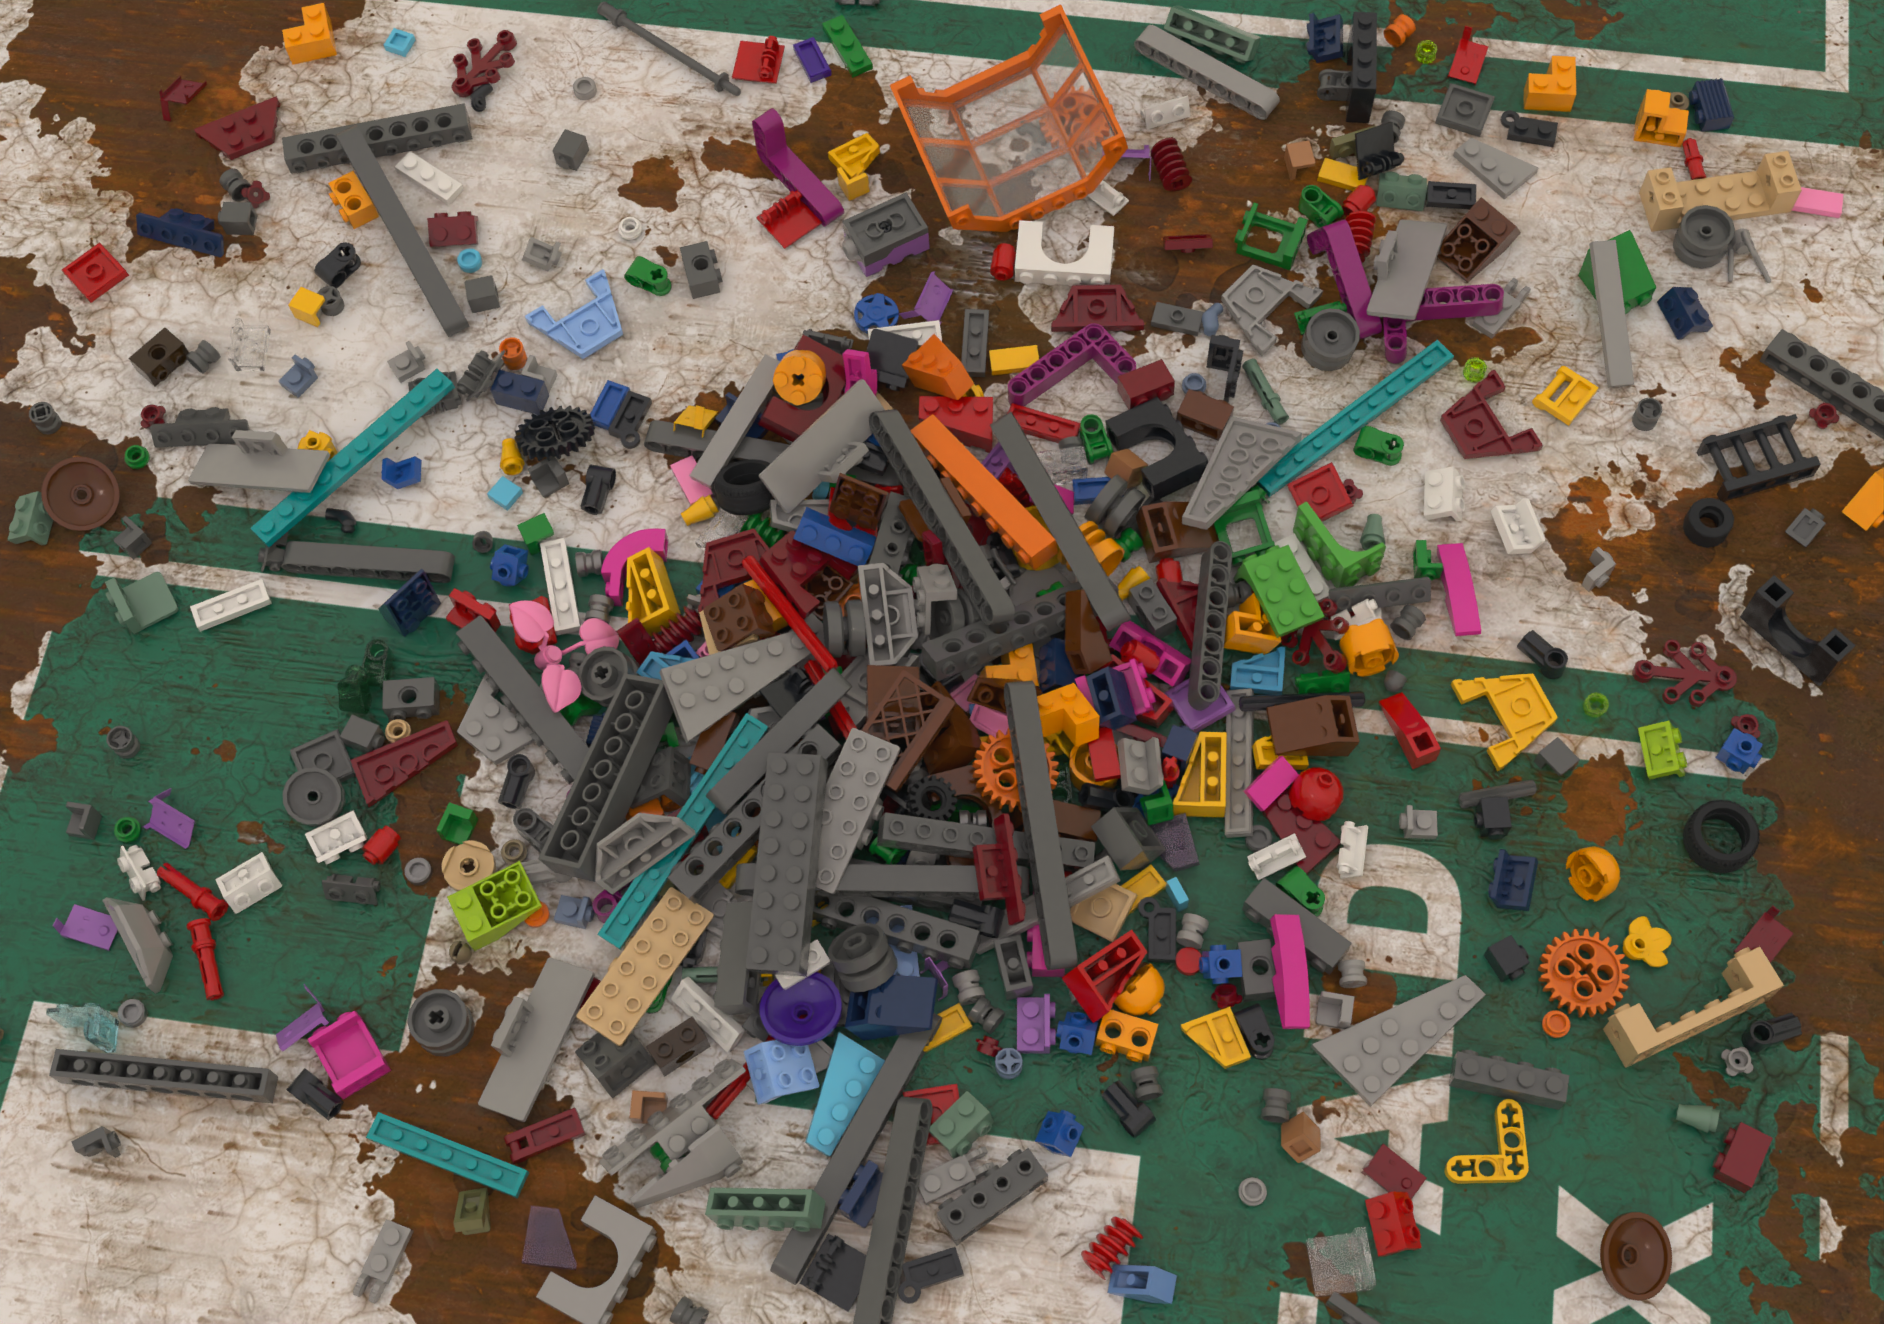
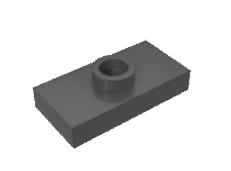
[1151,302,1204,336]
[1325,1292,1381,1324]

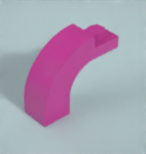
[842,349,877,396]
[601,528,668,606]

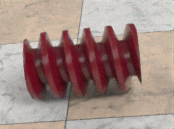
[1150,137,1192,192]
[652,606,703,654]

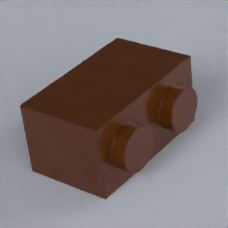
[1176,389,1234,441]

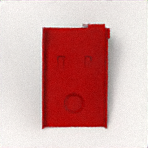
[1448,26,1489,86]

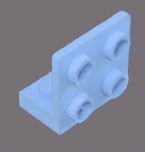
[744,1040,819,1105]

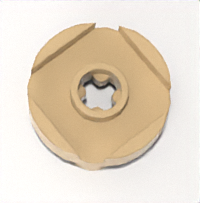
[442,840,496,892]

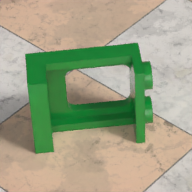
[1234,203,1308,270]
[1214,489,1275,567]

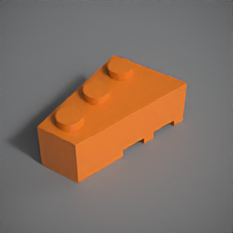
[902,334,974,400]

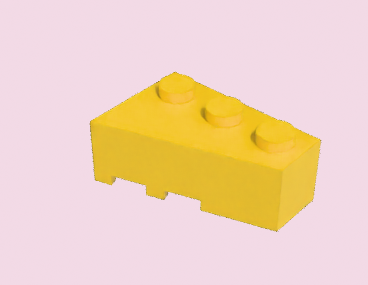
[626,547,681,637]
[1173,732,1227,818]

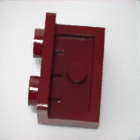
[427,211,478,247]

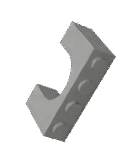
[536,1196,657,1324]

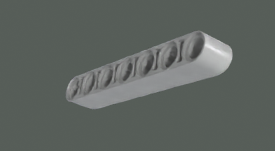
[1134,25,1280,120]

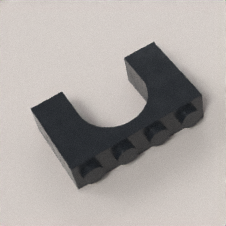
[1346,12,1377,123]
[1105,397,1208,501]
[1740,575,1856,687]

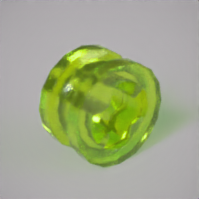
[1415,40,1437,64]
[1463,357,1487,382]
[1583,692,1609,718]

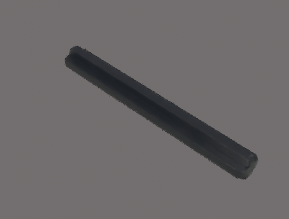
[1239,691,1365,711]

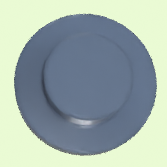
[1182,373,1206,394]

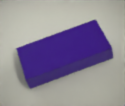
[793,37,832,83]

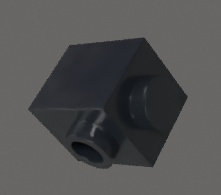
[1474,797,1512,840]
[1484,935,1530,983]

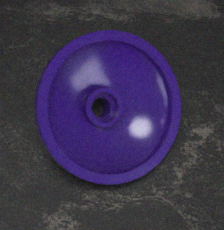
[760,972,842,1046]

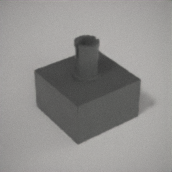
[1091,807,1166,870]

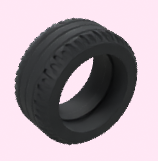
[714,459,775,516]
[1683,800,1760,873]

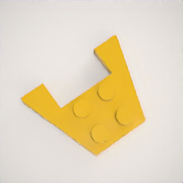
[1451,673,1558,771]

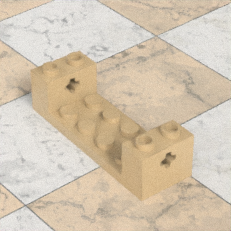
[1639,151,1802,232]
[1603,947,1784,1068]

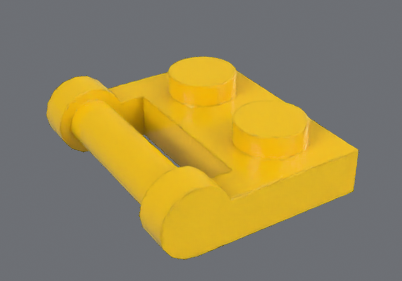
[1532,366,1599,426]

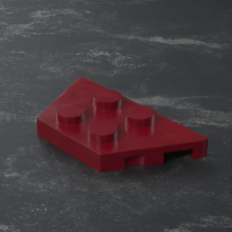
[194,96,280,160]
[1051,284,1144,332]
[1155,578,1228,652]

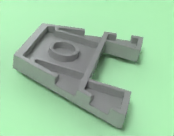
[1221,265,1323,356]
[457,674,533,765]

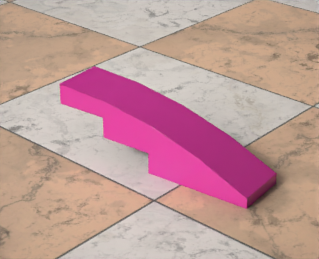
[1437,543,1481,636]
[1270,914,1310,1029]

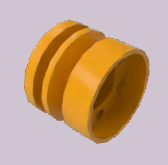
[1057,521,1125,578]

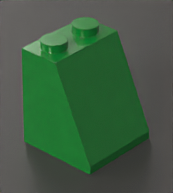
[1578,230,1656,315]

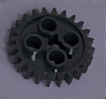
[514,405,595,461]

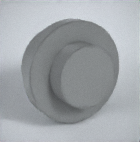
[1238,1177,1267,1206]

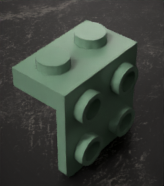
[105,572,179,634]

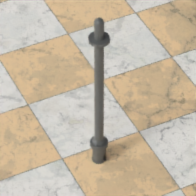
[597,1,741,96]

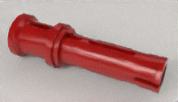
[157,863,228,921]
[186,918,224,1001]

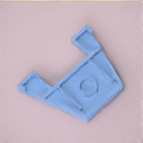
[525,269,623,359]

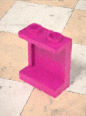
[1075,658,1156,728]
[307,1011,391,1100]

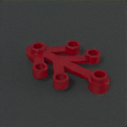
[452,30,517,98]
[1281,599,1349,673]
[1632,639,1737,707]

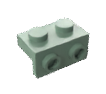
[1376,171,1427,211]
[8,491,53,545]
[929,1091,994,1159]

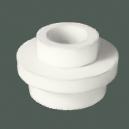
[618,217,642,240]

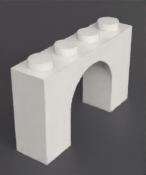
[1015,220,1114,287]

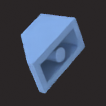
[1107,1264,1177,1304]

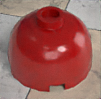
[1289,767,1344,821]

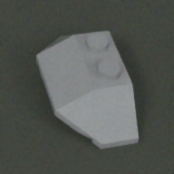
[858,563,918,666]
[595,813,696,894]
[102,897,173,994]

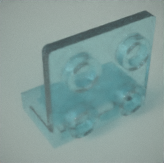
[46,1003,119,1053]

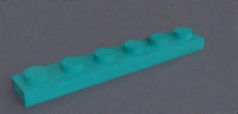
[366,1112,529,1199]

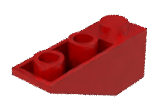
[1378,692,1441,769]

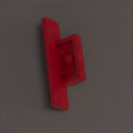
[972,813,1026,925]

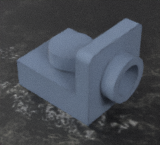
[279,354,318,398]
[554,895,595,929]

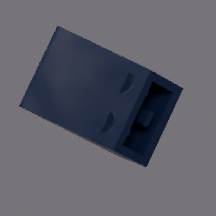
[378,569,441,637]
[845,975,938,1041]

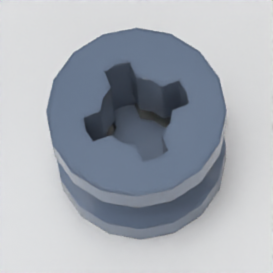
[995,1048,1023,1080]

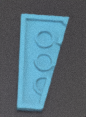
[805,1032,885,1157]

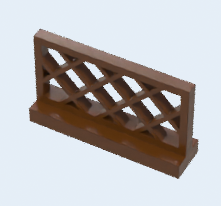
[861,669,956,794]

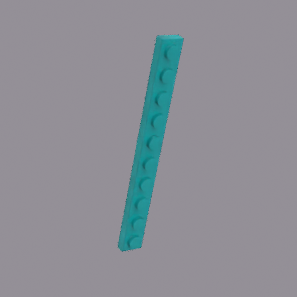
[1256,340,1454,497]
[250,368,455,548]
[597,713,769,950]

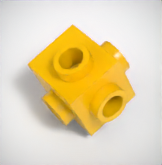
[297,430,338,463]

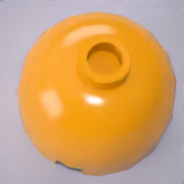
[1566,846,1620,902]
[1114,963,1165,1016]

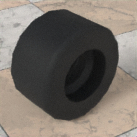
[1683,498,1734,548]

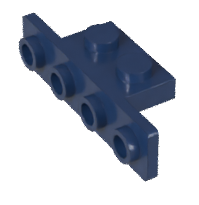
[136,209,224,257]

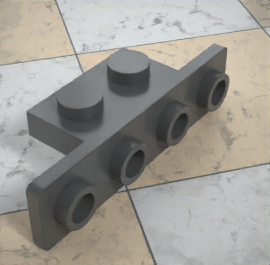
[150,407,250,448]
[1329,577,1431,613]

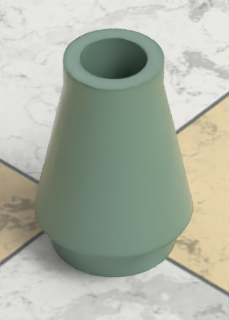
[1360,514,1385,550]
[1676,1104,1720,1133]

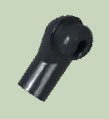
[470,83,493,112]
[325,508,357,533]

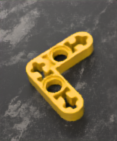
[1444,1099,1529,1184]

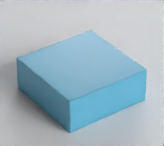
[384,28,416,57]
[487,476,523,511]
[1165,877,1189,912]

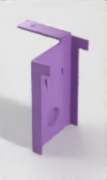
[1104,145,1151,181]
[899,271,954,325]
[143,788,195,849]
[53,904,118,951]
[920,957,950,1001]
[276,984,329,1052]

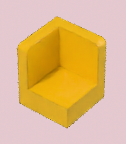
[837,167,870,201]
[288,287,325,327]

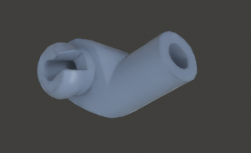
[1202,303,1223,337]

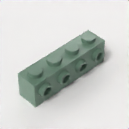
[1164,5,1262,63]
[705,1187,826,1232]

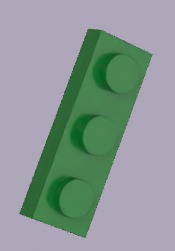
[822,15,873,78]

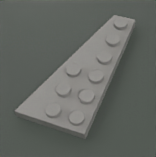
[1311,975,1486,1107]

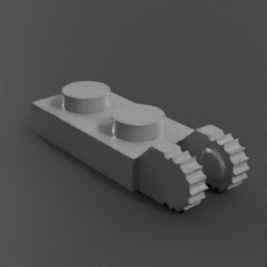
[1472,278,1531,339]
[918,1146,994,1205]
[353,1219,413,1304]

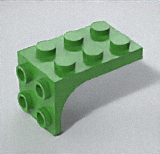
[1293,501,1386,588]
[1233,545,1325,638]

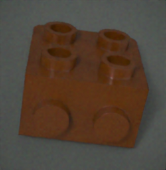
[898,477,971,542]
[703,584,775,652]

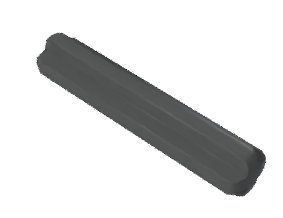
[1458,779,1537,808]

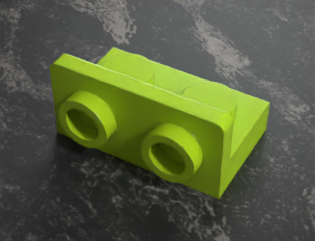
[1638,721,1687,780]

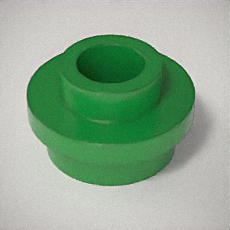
[124,445,150,469]
[114,817,141,843]

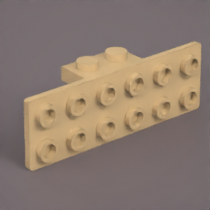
[576,887,714,1046]

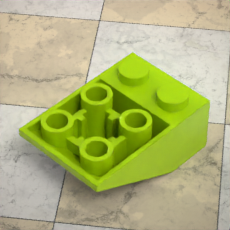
[447,861,542,951]

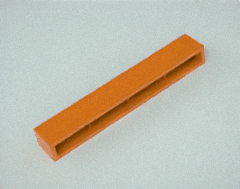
[910,414,1058,571]

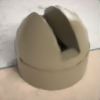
[449,941,472,964]

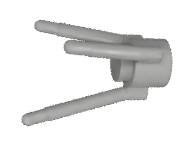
[1728,228,1771,283]

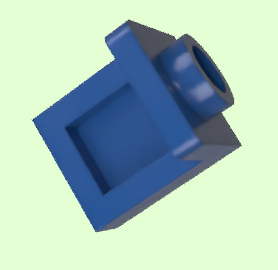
[381,456,422,489]

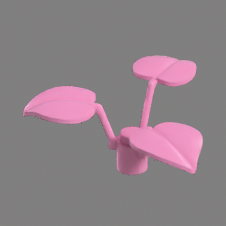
[509,600,619,713]

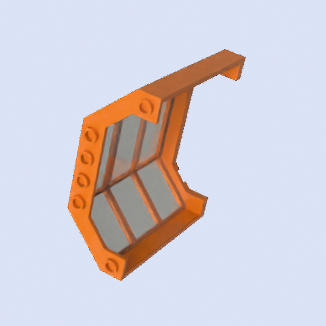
[890,4,1128,232]

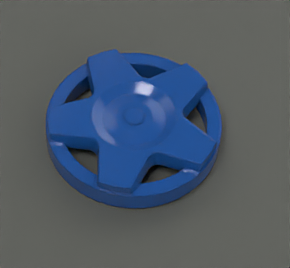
[854,293,899,334]

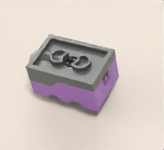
[842,192,929,277]

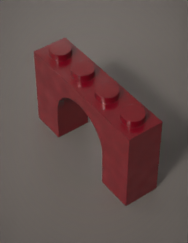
[758,335,846,442]

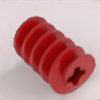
[1346,211,1376,263]
[1081,1216,1144,1280]

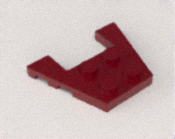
[1440,369,1543,459]
[698,528,786,615]
[759,530,858,620]

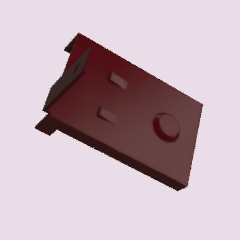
[159,76,207,122]
[1733,906,1794,963]
[1361,1144,1427,1199]

